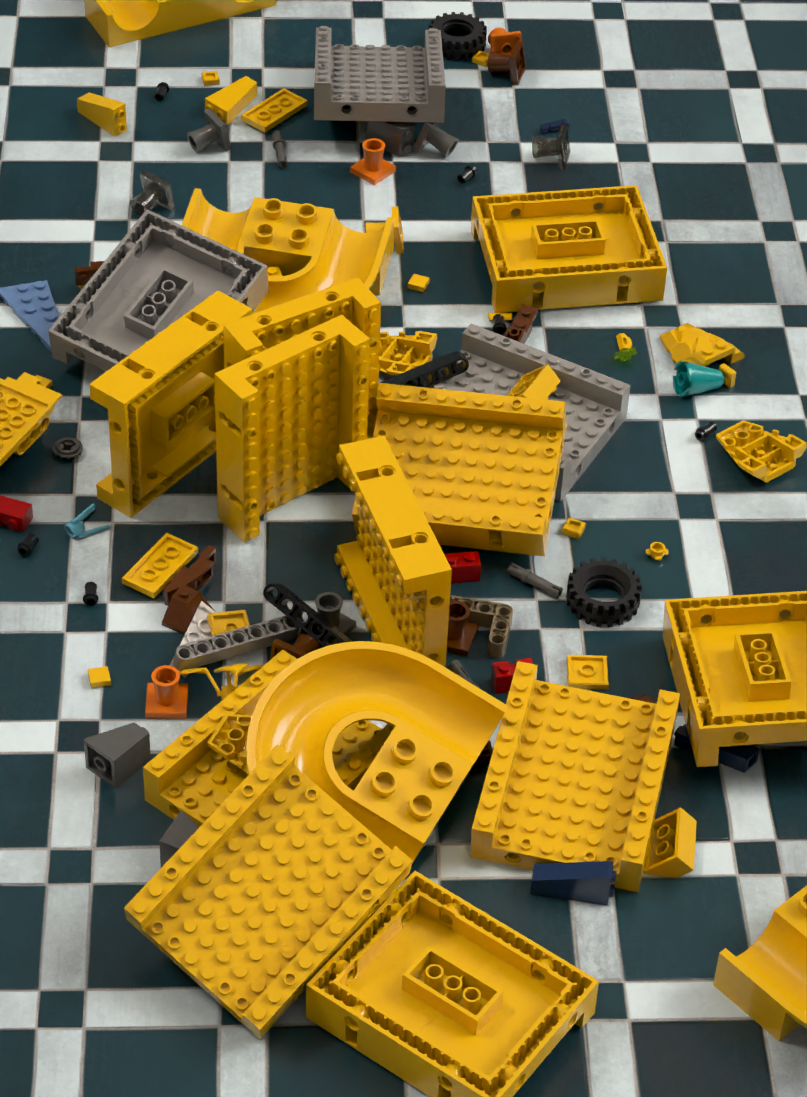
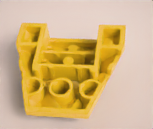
[659,323,745,366]
[379,331,437,376]
[716,420,807,483]
[207,714,252,774]

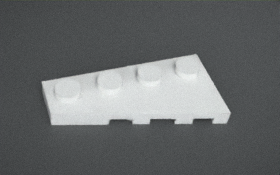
[170,601,216,678]

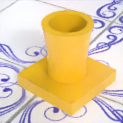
[366,206,403,254]

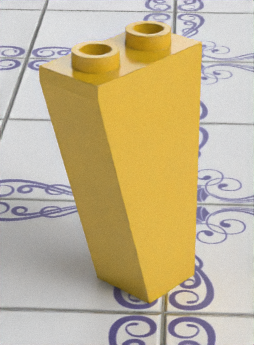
[205,76,257,125]
[77,93,127,137]

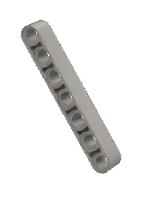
[173,616,300,671]

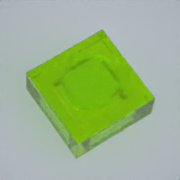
[613,348,637,362]

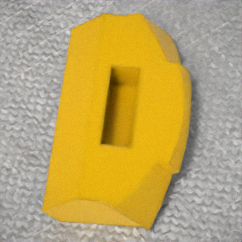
[488,313,512,321]
[616,333,632,352]

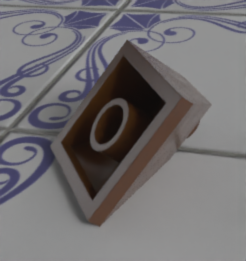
[162,585,214,635]

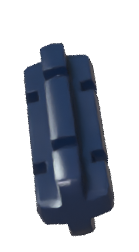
[540,118,570,134]

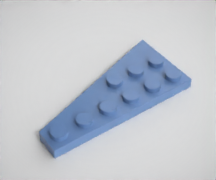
[0,280,59,353]

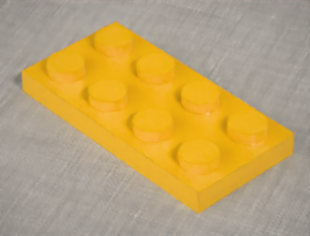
[241,88,307,133]
[122,533,198,598]

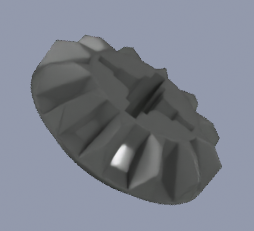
[53,437,83,460]

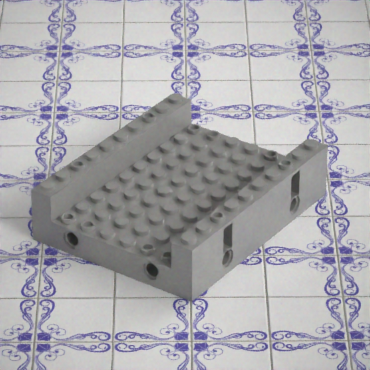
[314,26,446,123]
[48,209,268,371]
[428,324,631,502]

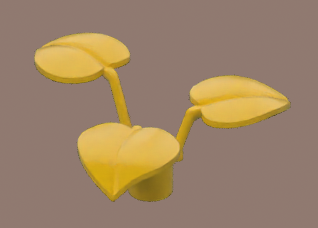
[180,663,263,700]

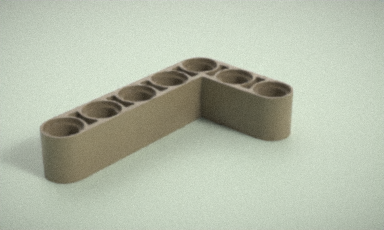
[450,595,513,658]

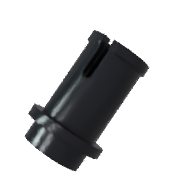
[154,82,169,101]
[457,165,477,184]
[493,314,506,335]
[695,421,717,441]
[17,533,39,556]
[83,582,99,606]

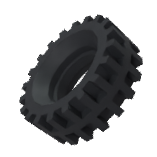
[429,12,487,61]
[566,557,642,628]

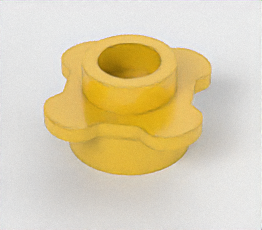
[646,542,669,561]

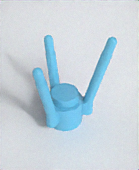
[65,503,110,539]

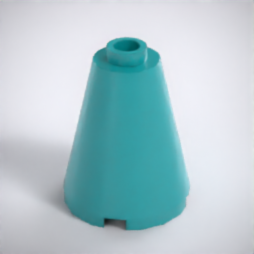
[673,361,725,397]

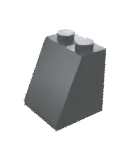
[365,121,415,156]
[84,722,151,789]
[159,811,199,868]

